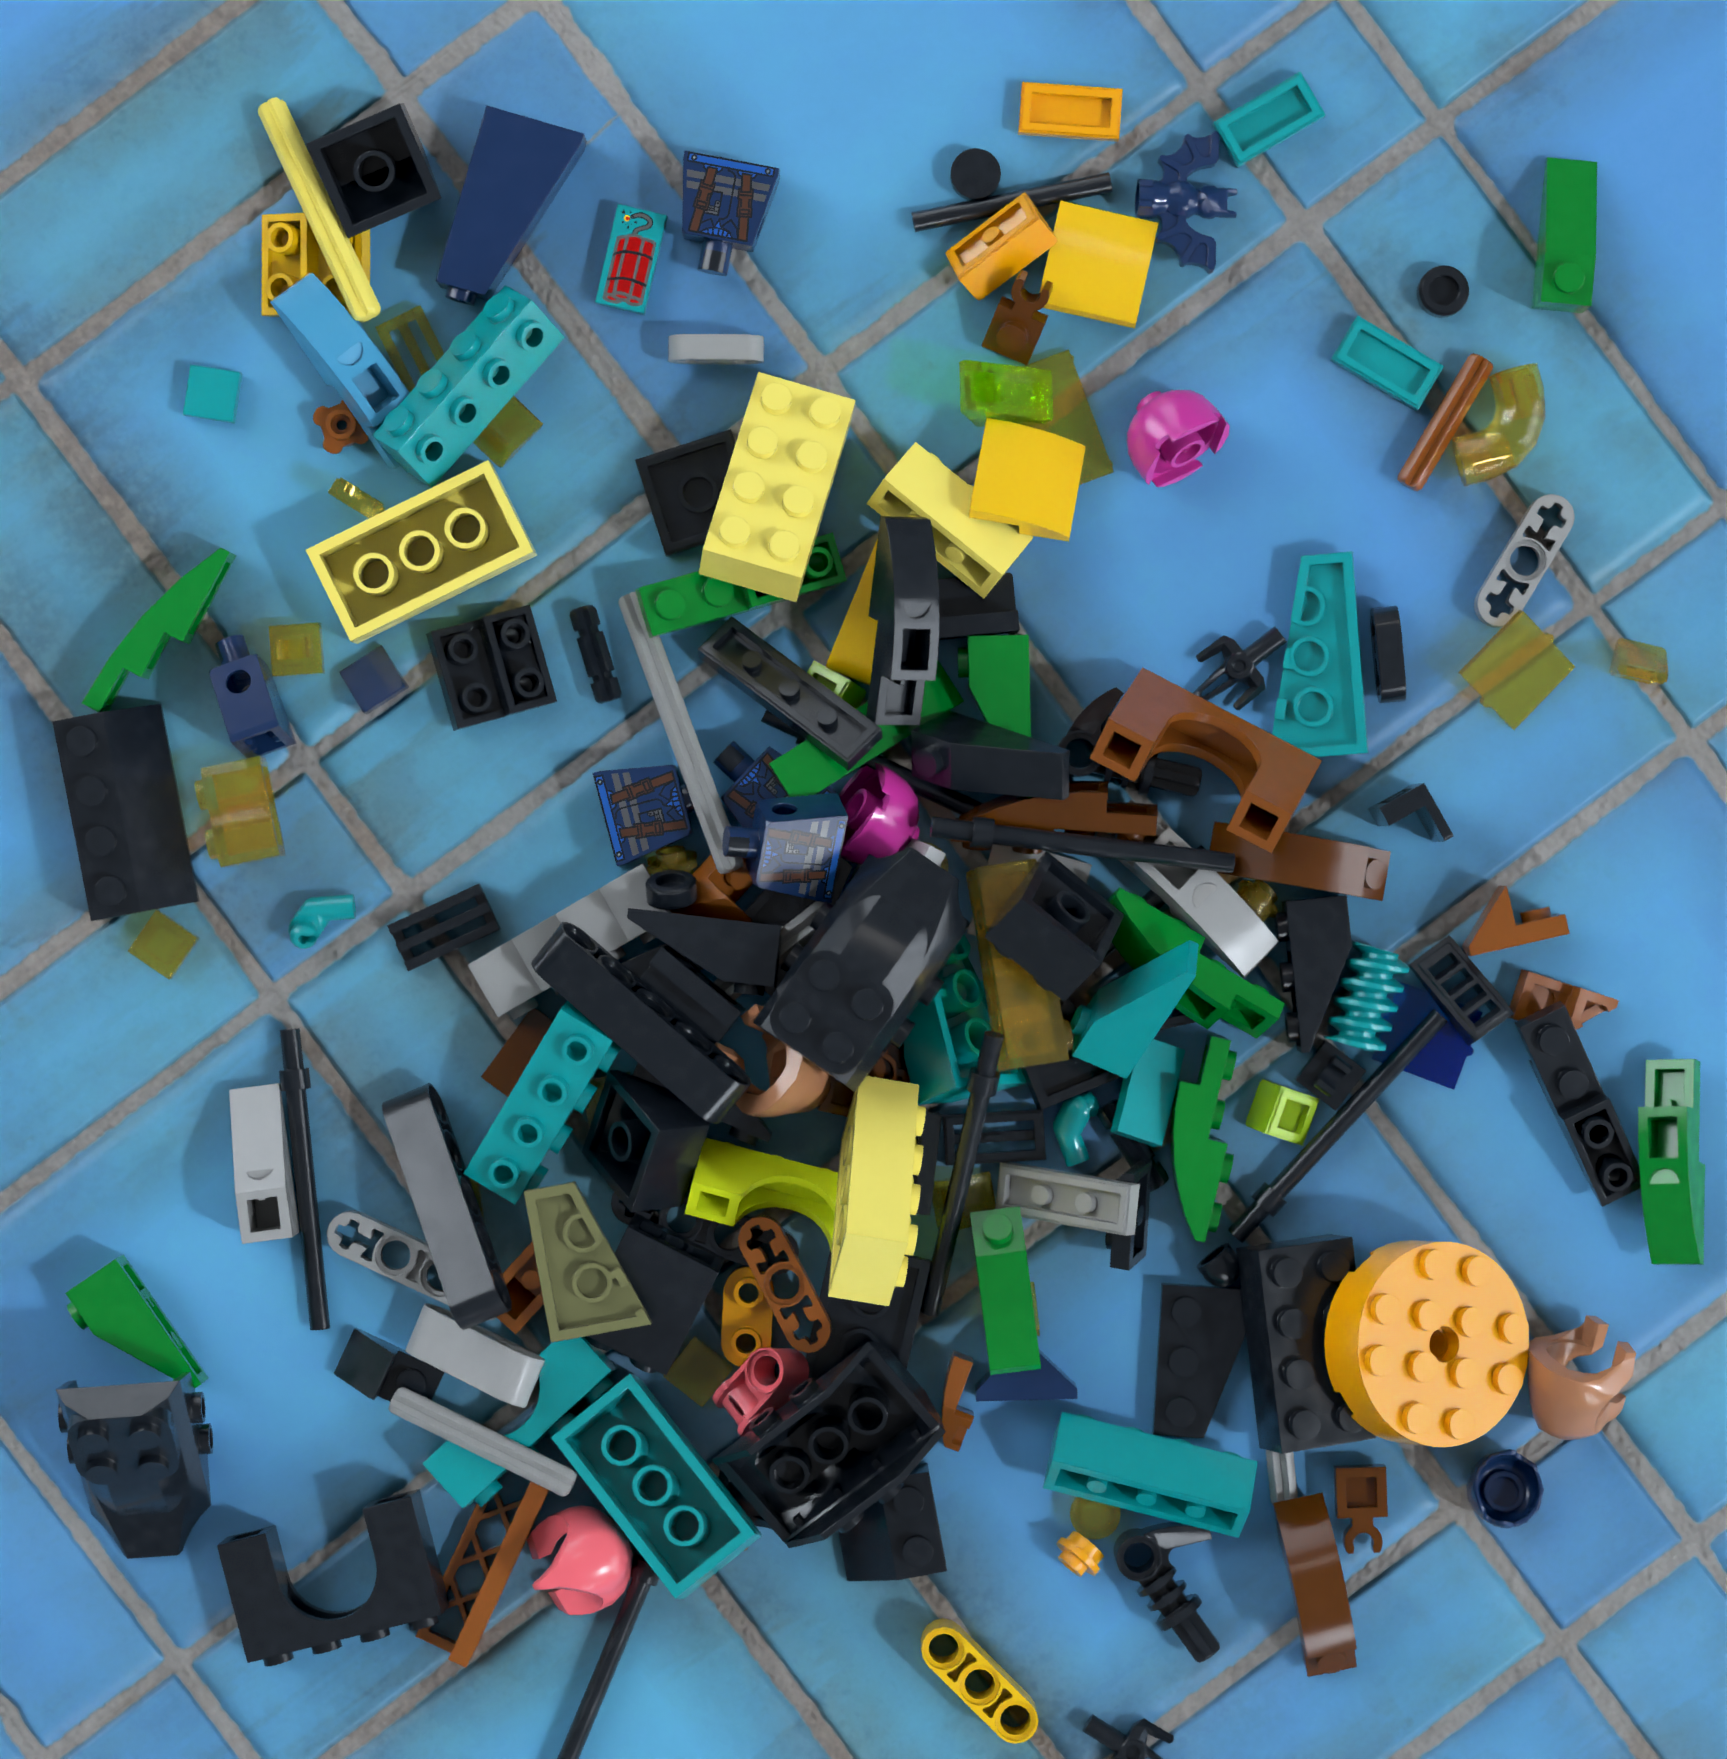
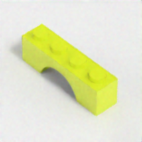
[685,1138,838,1253]

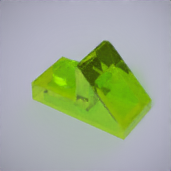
[959,360,1053,427]

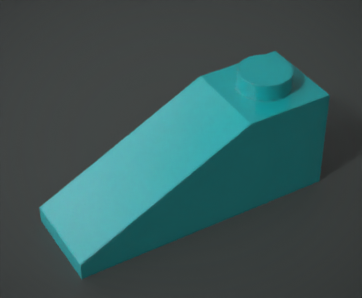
[1069,940,1199,1079]

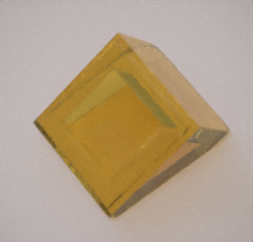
[473,396,543,468]
[1609,638,1668,686]
[932,1171,996,1230]

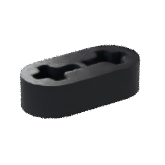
[1370,606,1406,703]

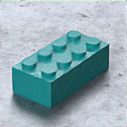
[551,1374,762,1599]

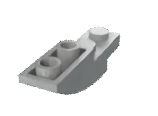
[1097,800,1278,979]

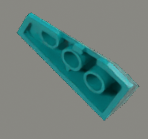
[904,934,1027,1105]

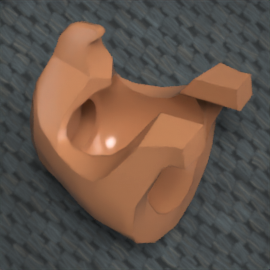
[715,1004,832,1117]
[1527,1315,1637,1440]

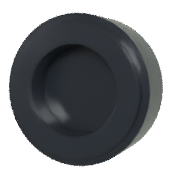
[950,148,1001,201]
[1417,265,1469,318]
[645,870,697,910]

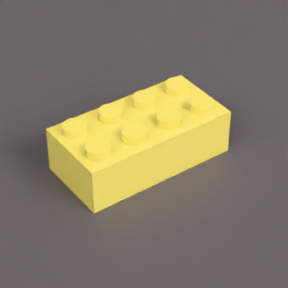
[699,372,856,602]
[306,460,537,644]
[828,1076,926,1306]

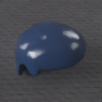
[1466,1449,1544,1528]

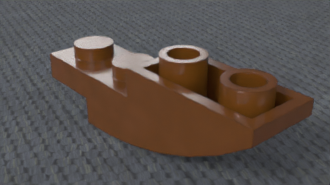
[951,781,1158,854]

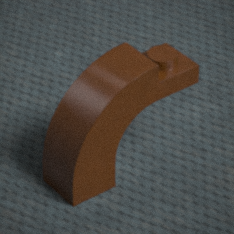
[1209,821,1391,901]
[1273,1493,1357,1677]

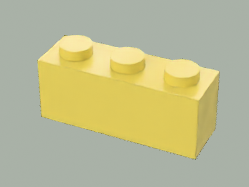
[866,442,1034,599]

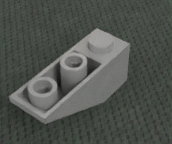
[229,1083,300,1244]

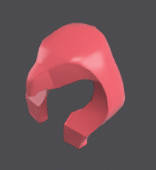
[527,1505,633,1615]

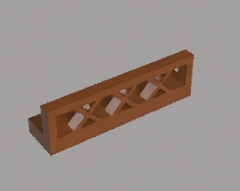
[415,1478,550,1668]

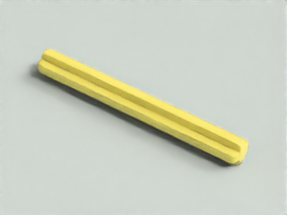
[258,97,381,323]

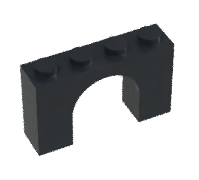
[217,1489,450,1666]

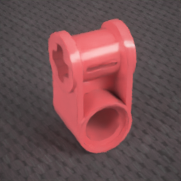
[712,1348,809,1437]

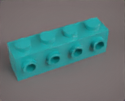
[372,285,565,488]
[463,1001,622,1205]
[1043,1412,1258,1538]

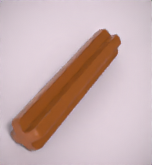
[1397,353,1493,491]

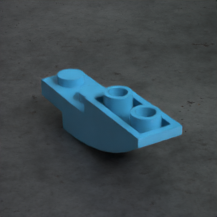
[270,273,410,469]

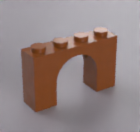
[1089,667,1322,854]

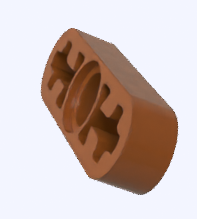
[738,1215,832,1353]

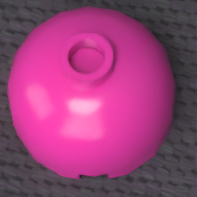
[1127,390,1230,487]
[839,763,920,865]

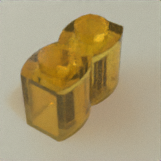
[195,756,285,868]

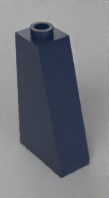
[436,105,587,306]

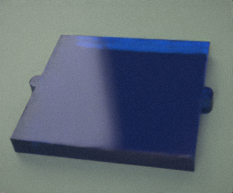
[1371,981,1483,1090]

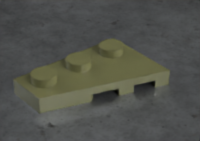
[524,1181,652,1343]

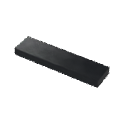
[698,616,883,771]

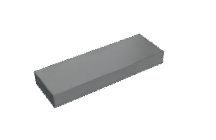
[995,1162,1140,1236]

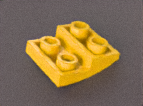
[1039,201,1159,329]
[261,213,370,317]
[969,418,1086,542]

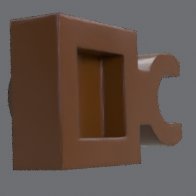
[981,270,1053,365]
[1334,1464,1388,1554]

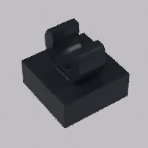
[1294,1039,1366,1111]

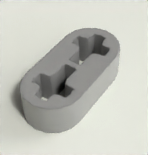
[668,334,764,365]

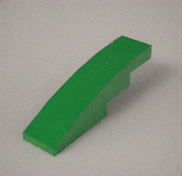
[82,548,237,712]
[769,660,964,797]

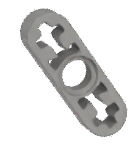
[1474,494,1575,627]

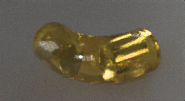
[1452,363,1546,487]

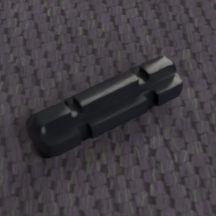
[569,605,622,704]
[1097,1099,1169,1192]

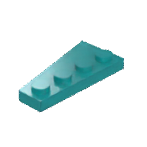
[1272,551,1369,757]

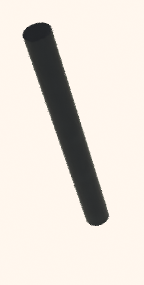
[911,172,1113,232]

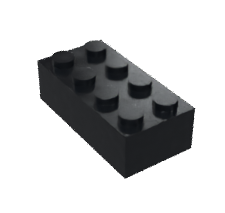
[1236,1234,1376,1454]

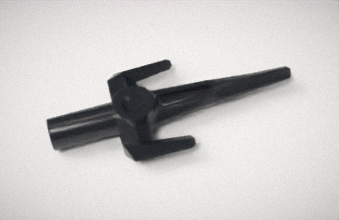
[1193,626,1287,710]
[1083,1714,1174,1759]

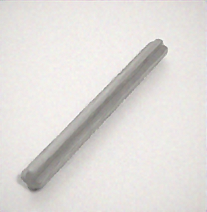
[618,592,744,874]

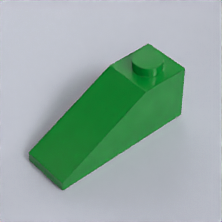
[1532,157,1597,313]
[957,635,1031,737]
[970,1206,1041,1375]
[65,1254,208,1388]

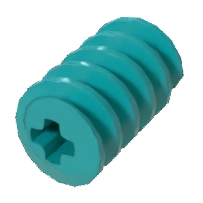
[1323,941,1410,1052]

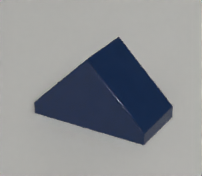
[975,1349,1078,1402]

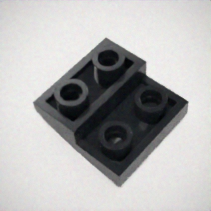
[426,605,557,731]

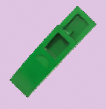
[635,532,847,639]
[1107,887,1285,1039]
[1170,1034,1237,1242]
[1638,1059,1705,1265]

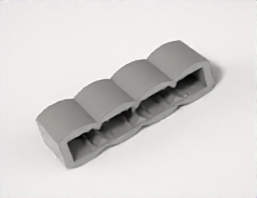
[468,863,671,1020]

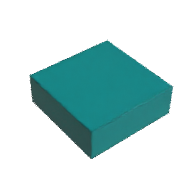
[183,364,243,424]

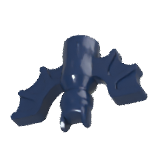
[1135,131,1237,274]

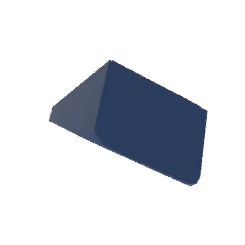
[339,645,409,715]

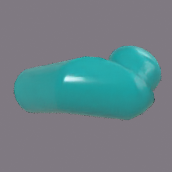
[288,894,356,949]
[1053,1091,1099,1167]

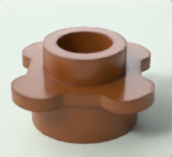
[313,399,369,454]

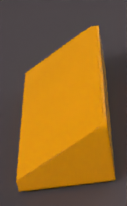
[945,192,1057,300]

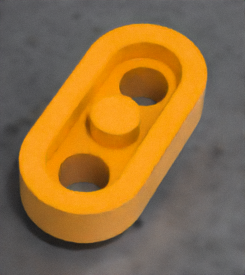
[721,1266,774,1367]

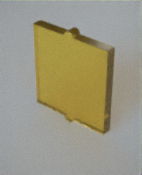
[1458,609,1575,730]

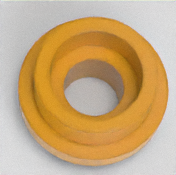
[1056,1531,1104,1577]

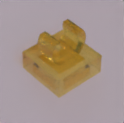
[269,623,325,677]

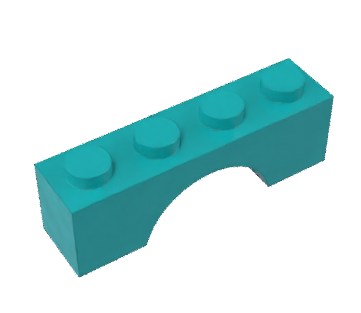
[422,1337,617,1509]

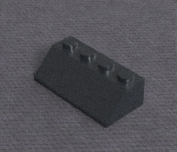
[52,704,200,921]

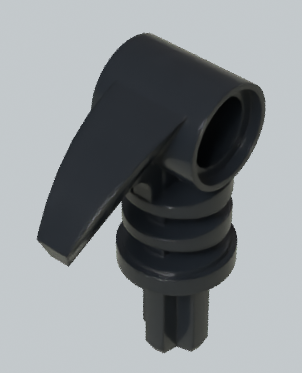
[1057,687,1202,797]
[1114,1522,1220,1663]

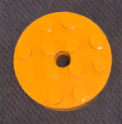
[1324,1240,1529,1447]

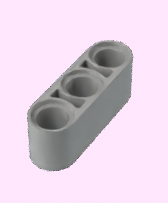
[405,1303,545,1408]

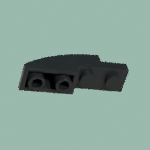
[866,516,940,725]
[1515,1001,1641,1207]

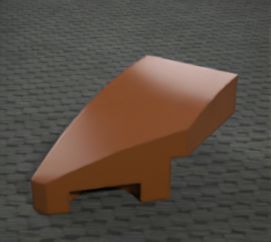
[1509,969,1619,1030]
[941,1350,974,1452]

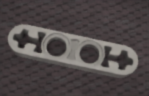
[327,1210,497,1321]

